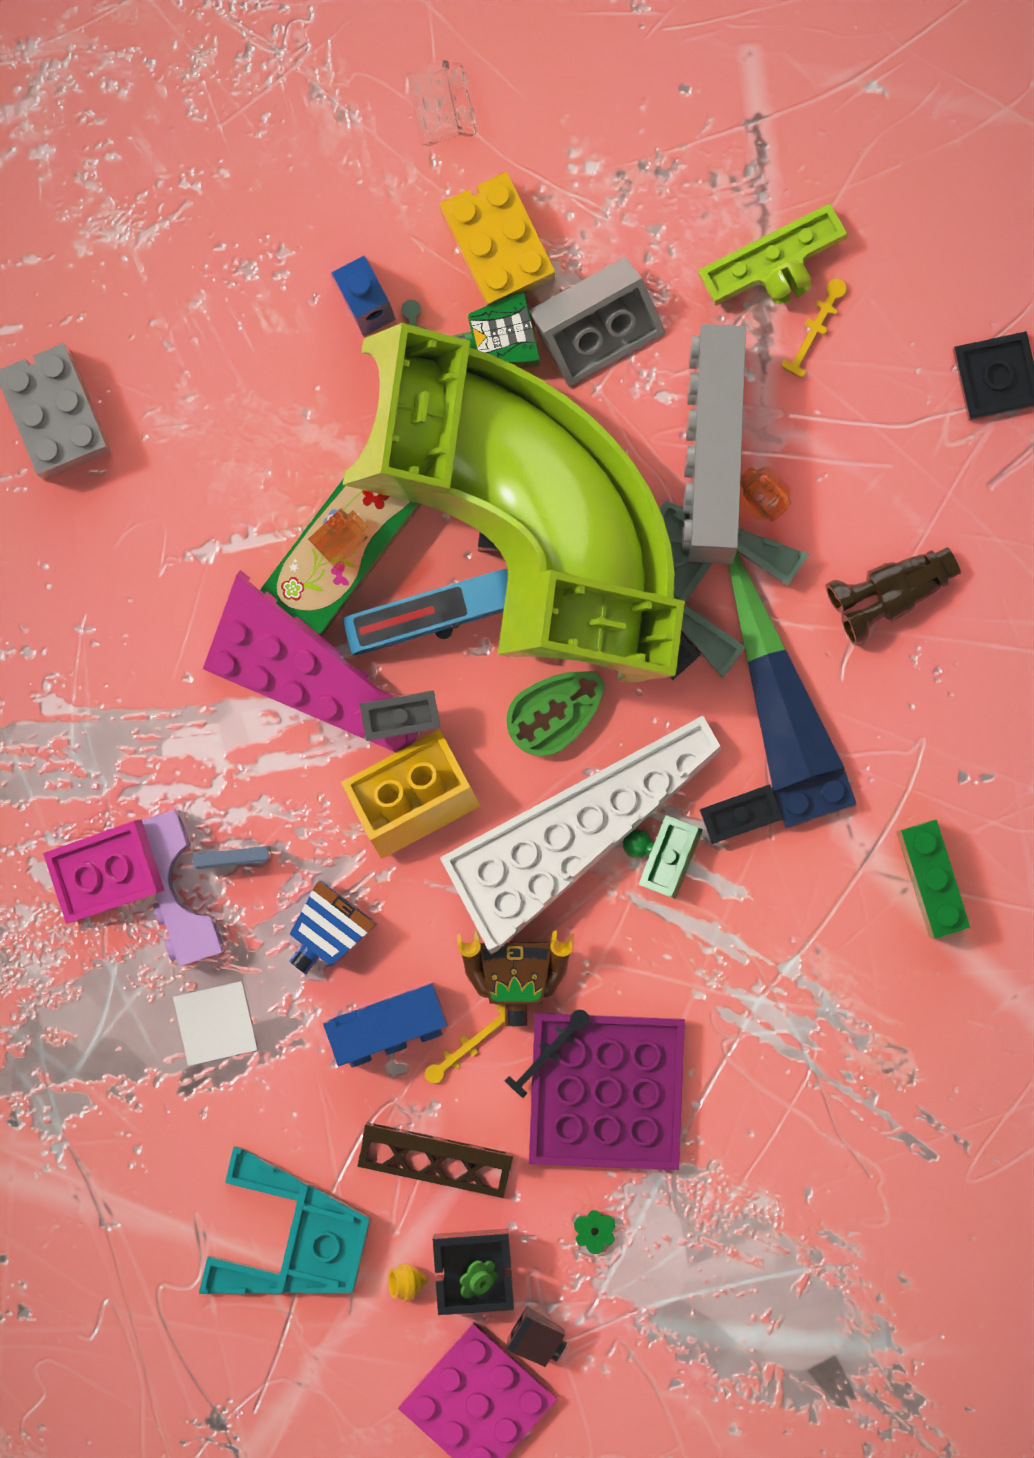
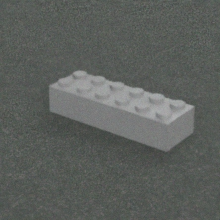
[681,324,746,564]

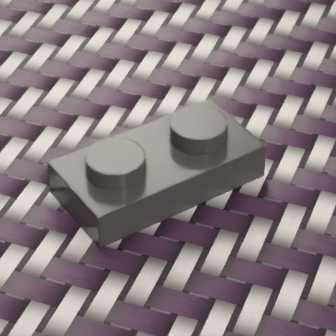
[359,690,441,741]

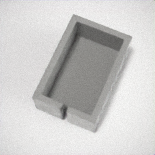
[0,343,112,480]

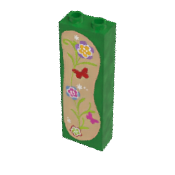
[260,479,421,637]

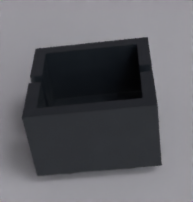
[432,1228,514,1315]

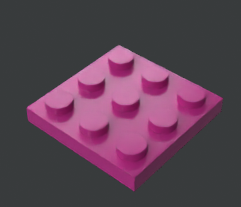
[398,1322,557,1458]

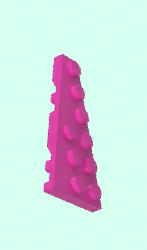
[203,570,419,752]

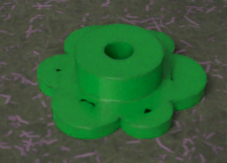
[574,1210,615,1254]

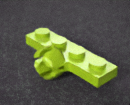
[698,203,847,306]

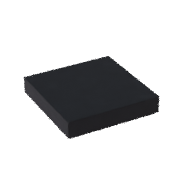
[953,331,1034,421]

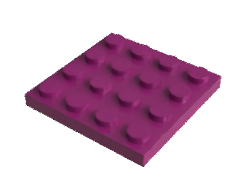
[529,1013,685,1170]

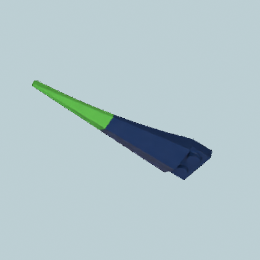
[728,552,857,829]

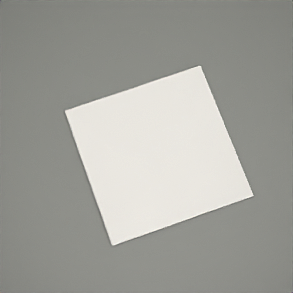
[173,981,257,1066]

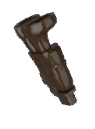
[825,547,961,646]

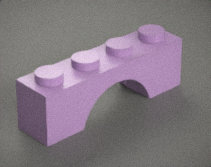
[142,809,225,966]

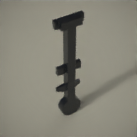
[504,1009,590,1098]

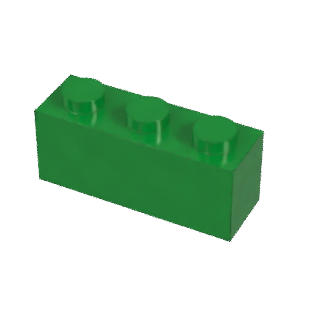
[896,819,971,939]

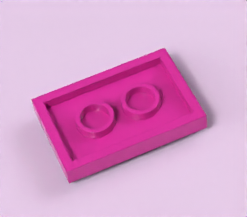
[43,819,165,924]

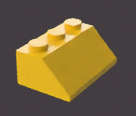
[341,730,481,859]

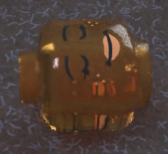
[739,466,792,522]

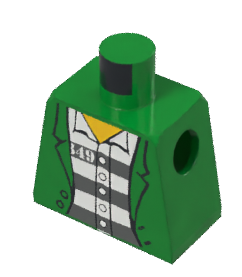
[453,291,540,368]

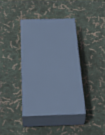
[192,846,271,869]

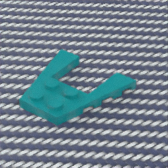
[198,1146,371,1294]

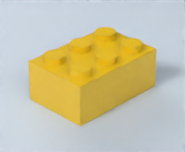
[439,171,555,306]

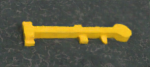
[780,279,846,378]
[425,1004,513,1084]

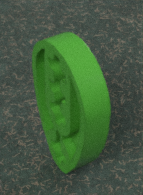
[506,671,604,757]

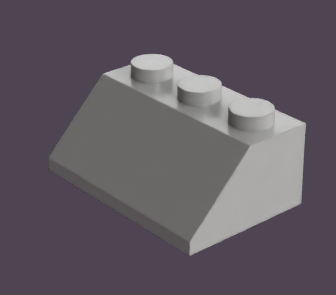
[528,256,666,387]

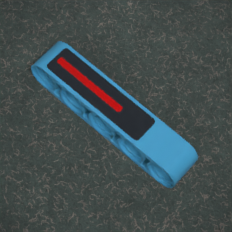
[342,569,508,655]

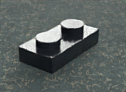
[699,784,783,844]

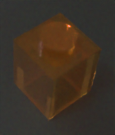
[308,508,369,569]

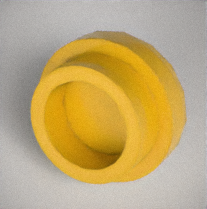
[388,1263,428,1302]

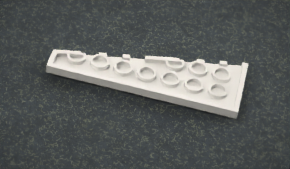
[440,716,722,954]

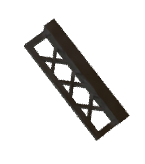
[357,1122,513,1198]

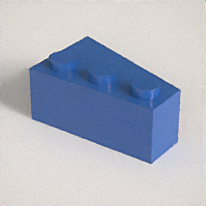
[323,982,448,1068]

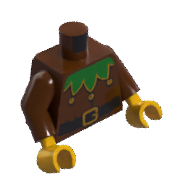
[457,930,574,1026]

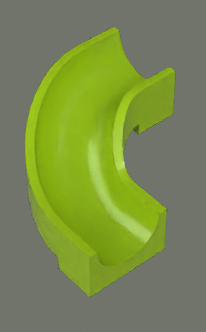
[343,323,685,683]

